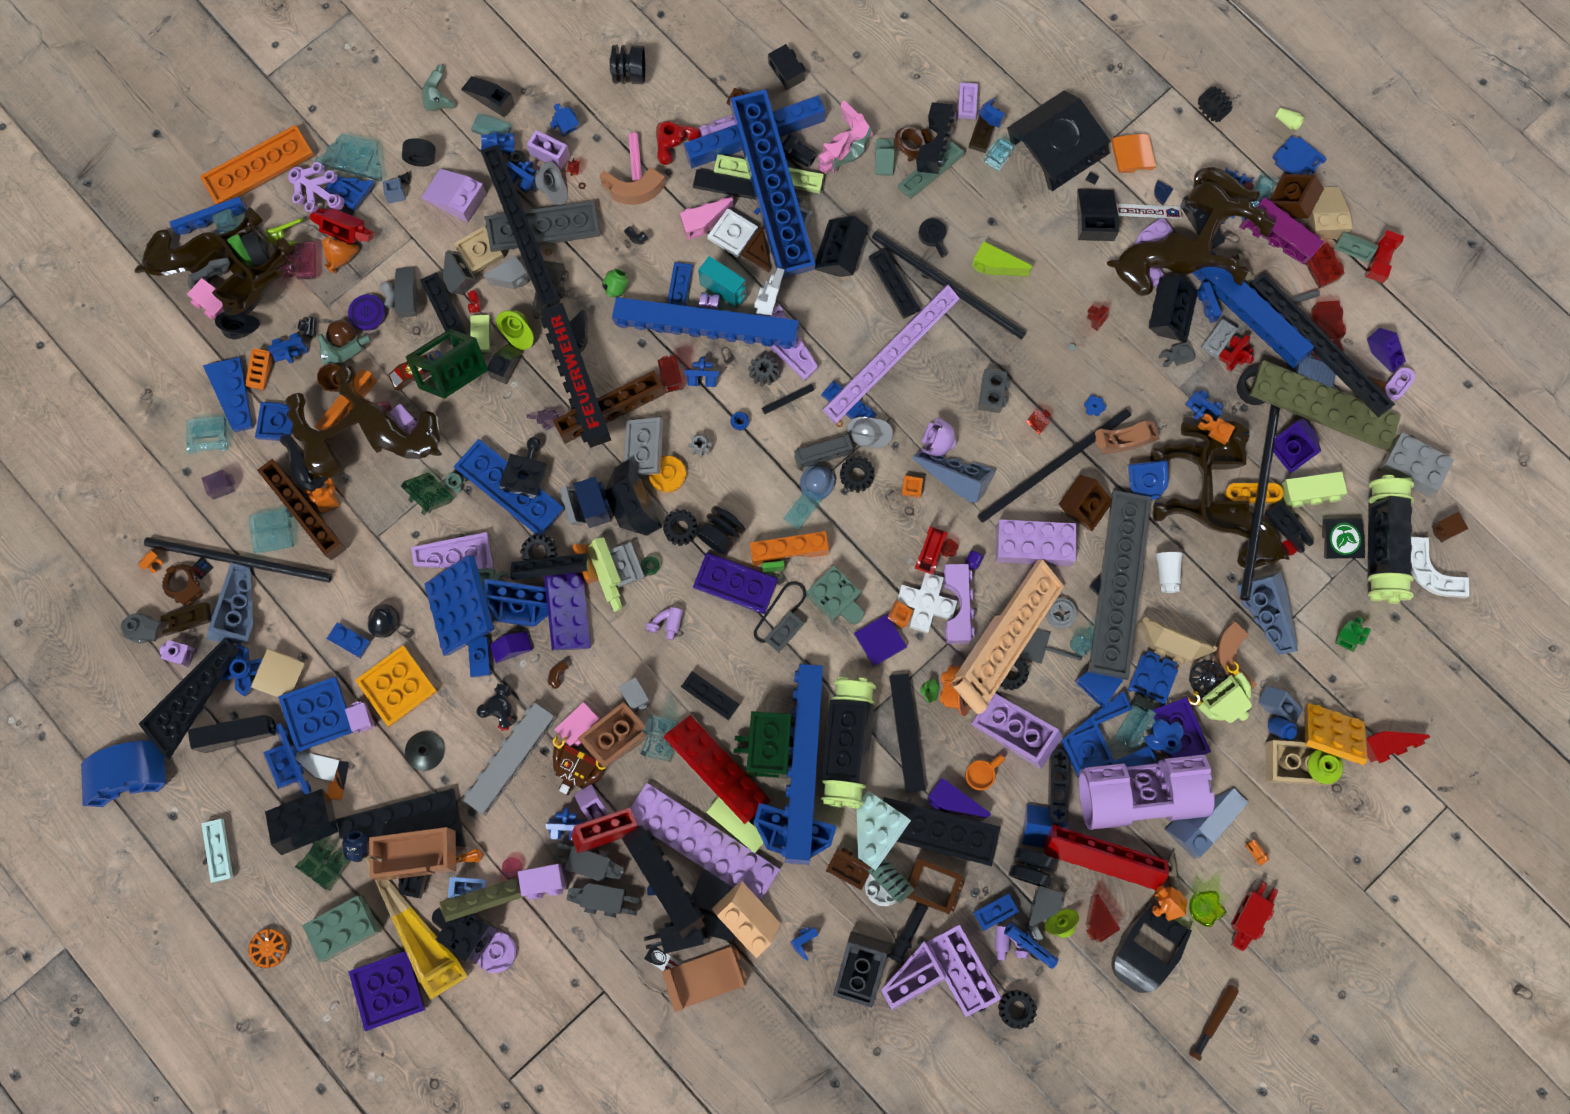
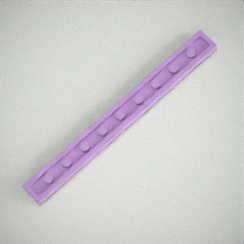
[822,285,960,423]

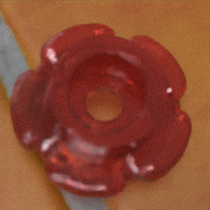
[567,158,580,176]
[941,539,958,557]

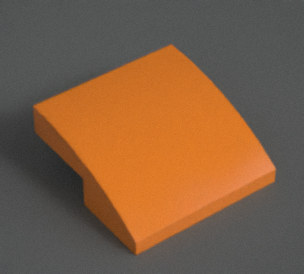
[1111,134,1156,173]

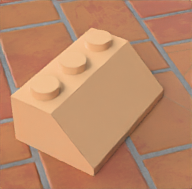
[712,881,781,958]

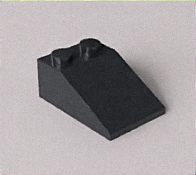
[833,931,890,1008]

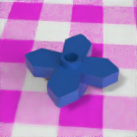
[221,643,262,697]

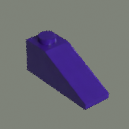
[927,778,991,818]

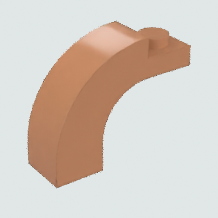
[599,167,666,205]
[1095,420,1159,454]
[1214,621,1257,690]

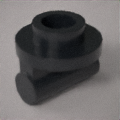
[297,317,317,338]

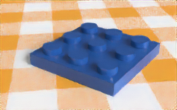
[278,677,354,752]

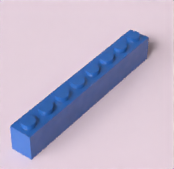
[684,95,825,169]
[1192,251,1314,369]

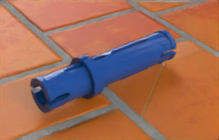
[1004,923,1059,969]

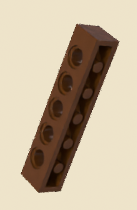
[553,370,665,444]
[257,459,347,561]

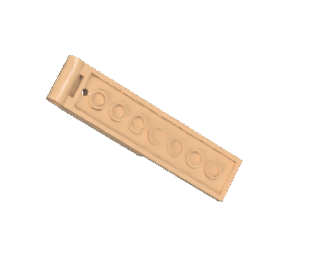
[951,559,1064,714]

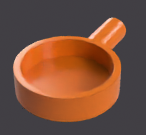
[965,754,1005,791]

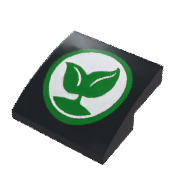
[1322,518,1365,559]

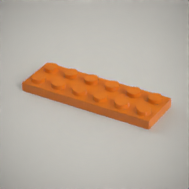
[200,125,314,205]

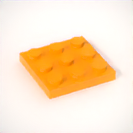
[355,645,438,727]
[1304,703,1368,765]

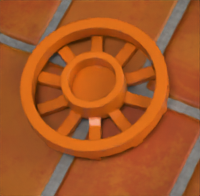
[248,929,288,968]

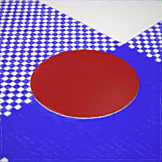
[1281,540,1297,556]

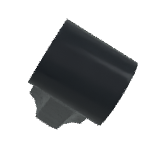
[782,134,817,167]

